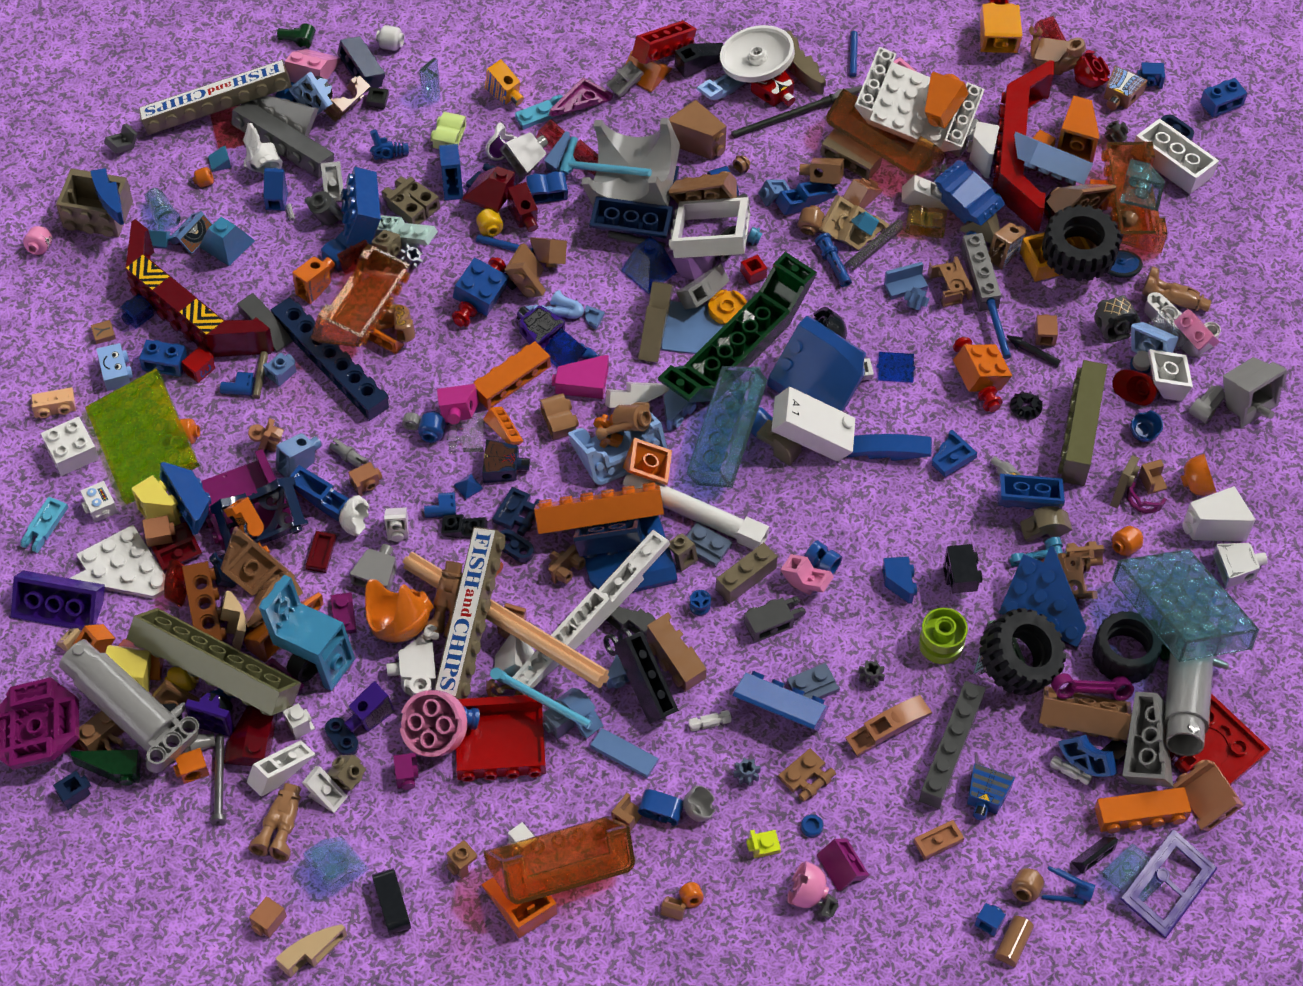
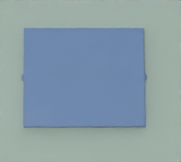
[662,301,724,354]

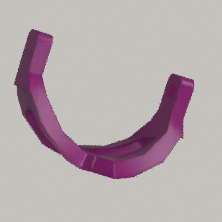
[1127,482,1167,514]

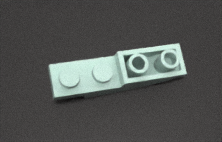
[375,215,438,248]

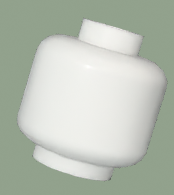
[376,25,404,51]

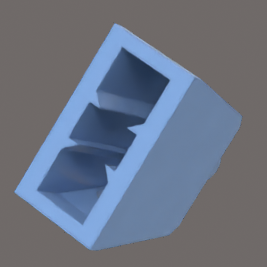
[276,433,322,478]

